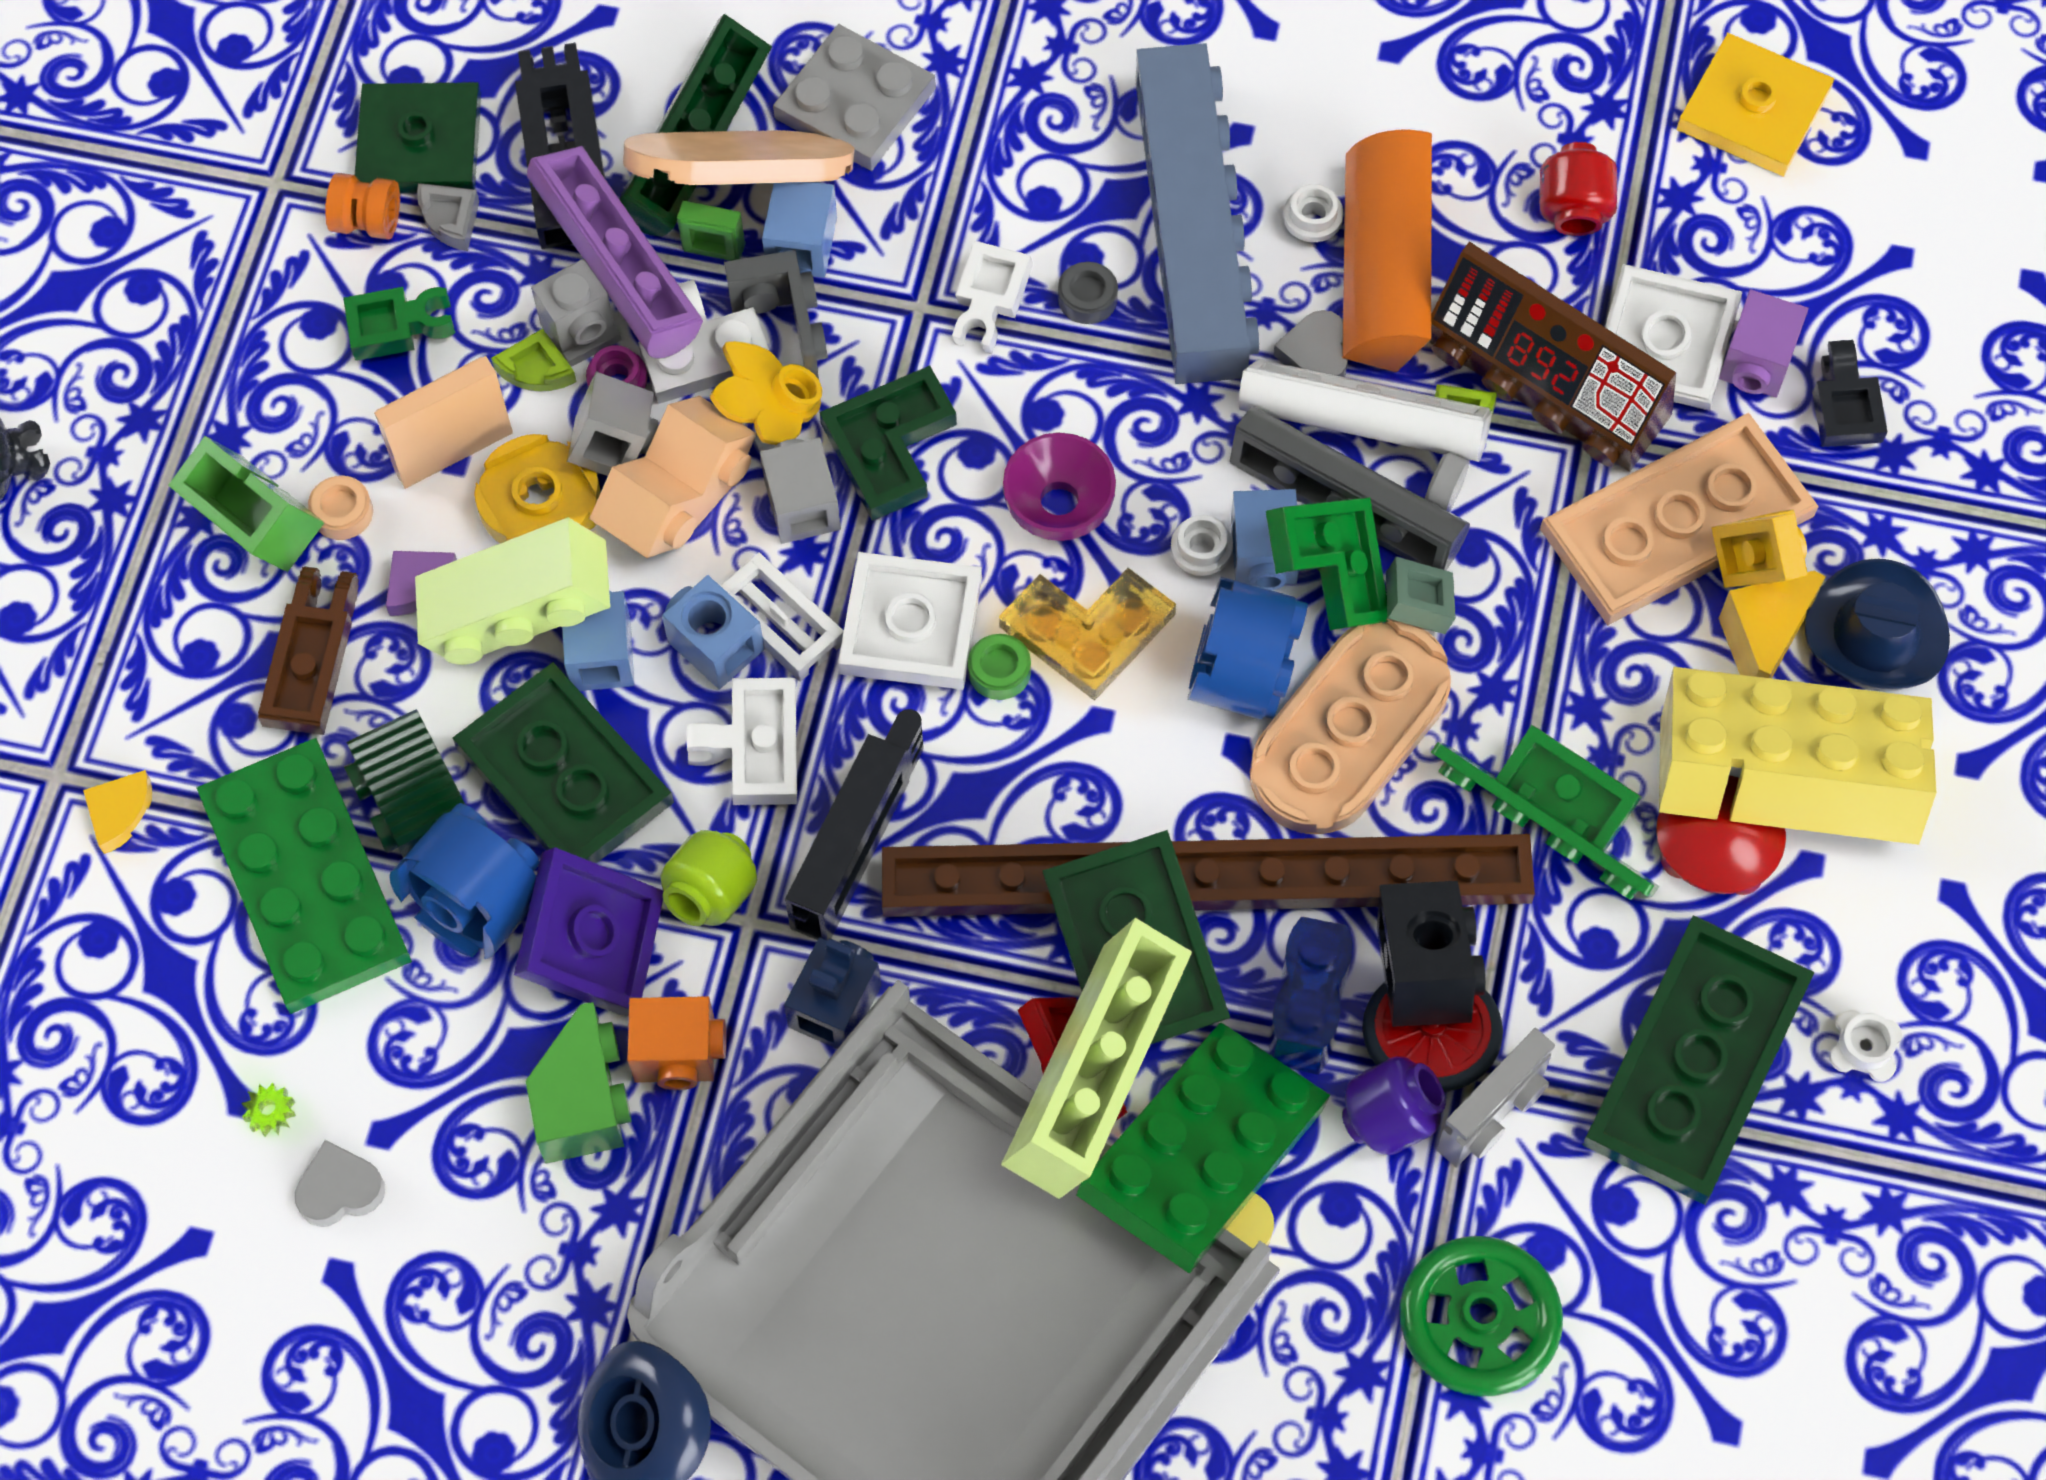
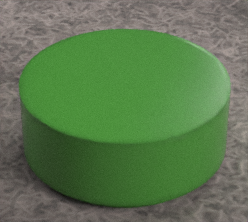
[968,634,1031,700]

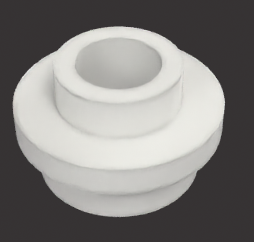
[1283,184,1343,242]
[1171,515,1233,576]

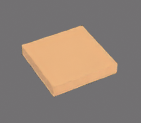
[374,356,513,489]

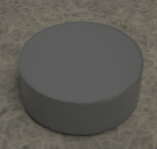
[1058,262,1118,324]

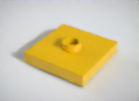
[1676,32,1835,177]

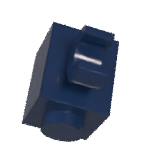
[784,937,881,1049]

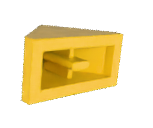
[1719,571,1826,679]

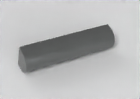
[1229,406,1470,571]

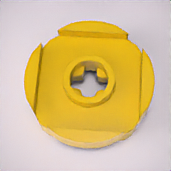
[474,434,601,543]

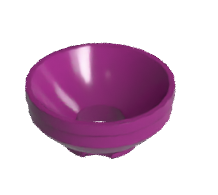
[1003,432,1116,541]

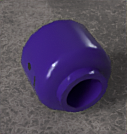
[1342,1057,1446,1155]

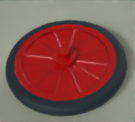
[1362,982,1503,1092]

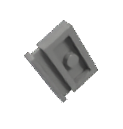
[1437,1027,1556,1168]

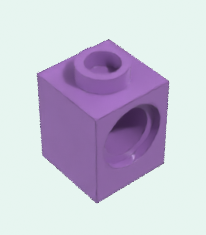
[1719,289,1809,398]

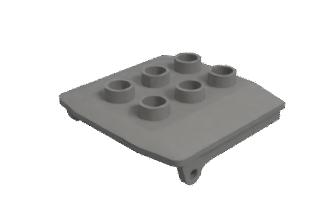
[627,980,1280,1480]

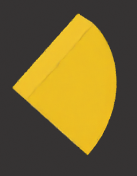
[83,770,152,854]

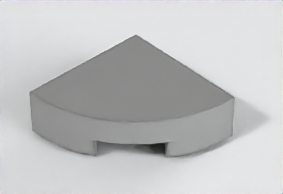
[417,184,480,251]

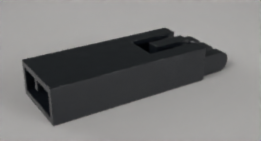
[515,42,606,249]
[785,709,924,941]

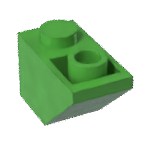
[526,1002,632,1164]

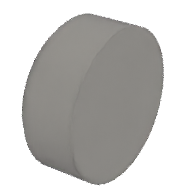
[1425,452,1470,512]

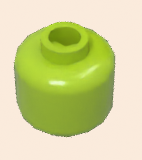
[660,830,758,927]

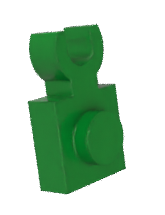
[343,287,455,361]

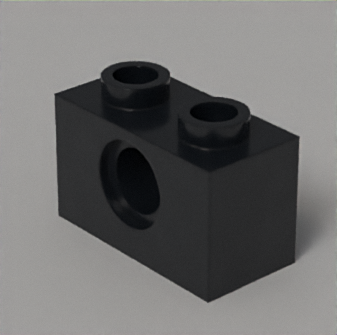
[1377,881,1486,1027]

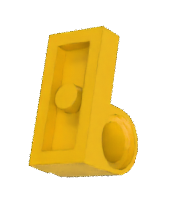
[1711,509,1808,588]

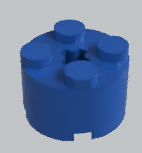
[1187,577,1308,719]
[389,803,540,959]

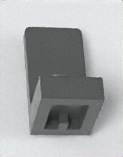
[724,250,828,380]

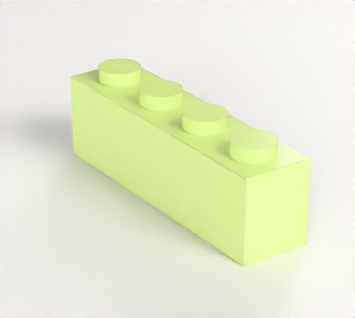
[1001,918,1192,1199]

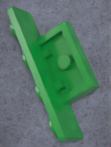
[1431,725,1660,900]

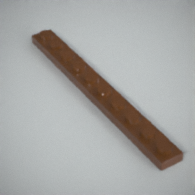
[882,834,1535,917]

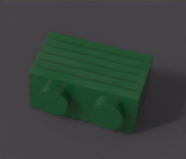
[344,709,465,858]

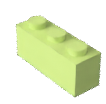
[415,517,610,665]

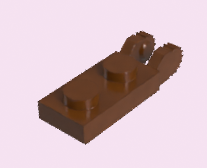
[258,566,359,735]

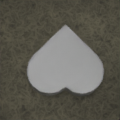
[1274,310,1348,377]
[294,1140,385,1227]

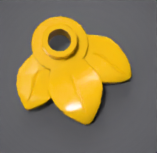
[710,341,822,445]

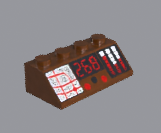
[1429,241,1676,472]

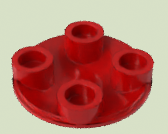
[1656,775,1786,895]

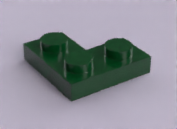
[819,365,957,521]

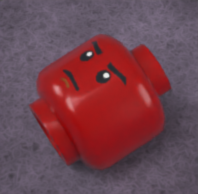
[1540,142,1617,236]

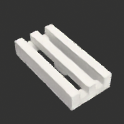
[720,552,844,682]

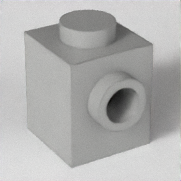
[567,372,658,476]

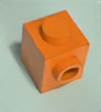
[628,996,726,1090]

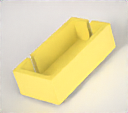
[1659,667,1937,845]

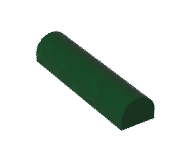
[619,13,772,236]

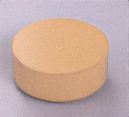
[308,476,373,540]

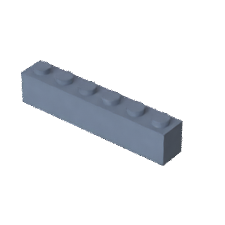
[1135,43,1259,384]

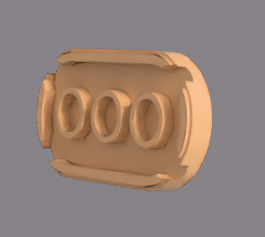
[623,130,854,185]
[1250,619,1451,834]

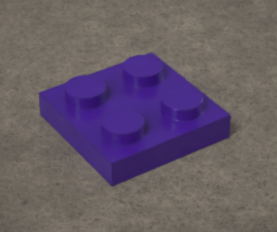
[514,847,664,1017]

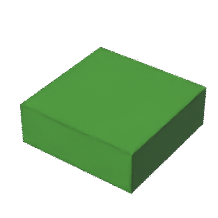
[677,200,745,261]

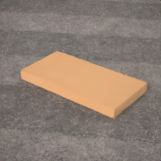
[1540,412,1819,625]

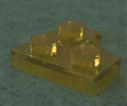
[999,568,1176,701]

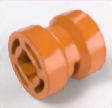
[325,173,400,240]

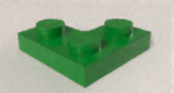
[1265,498,1388,630]

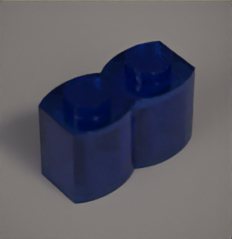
[1269,916,1352,1074]

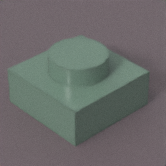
[1386,557,1456,634]

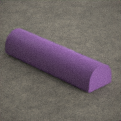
[527,146,703,358]

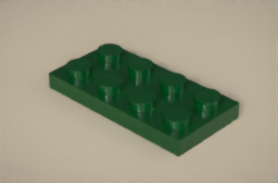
[1582,915,1815,1205]

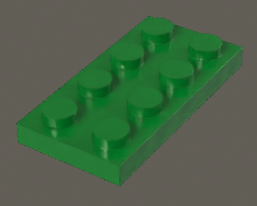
[196,738,412,1014]
[1076,1022,1330,1274]

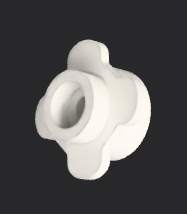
[1829,1010,1902,1082]

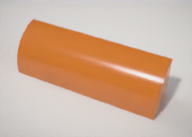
[1342,129,1432,372]

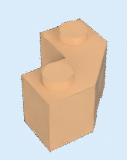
[589,396,757,558]

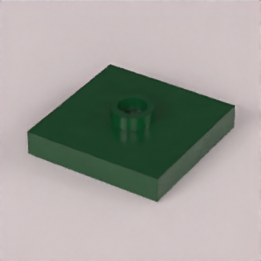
[354,82,481,193]

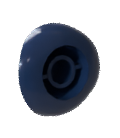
[1805,559,1950,691]
[577,1341,711,1480]

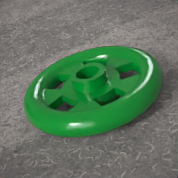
[1400,1236,1563,1397]

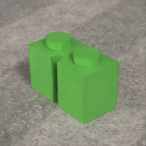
[168,436,324,572]

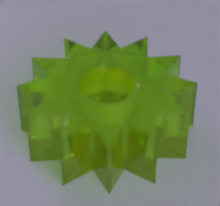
[241,1082,296,1137]

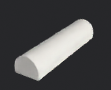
[1238,359,1493,462]

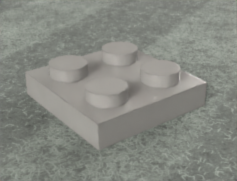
[773,23,936,171]

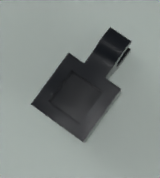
[1812,340,1888,447]

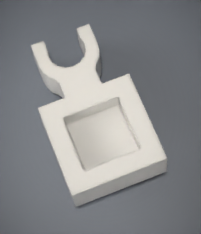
[952,241,1033,354]

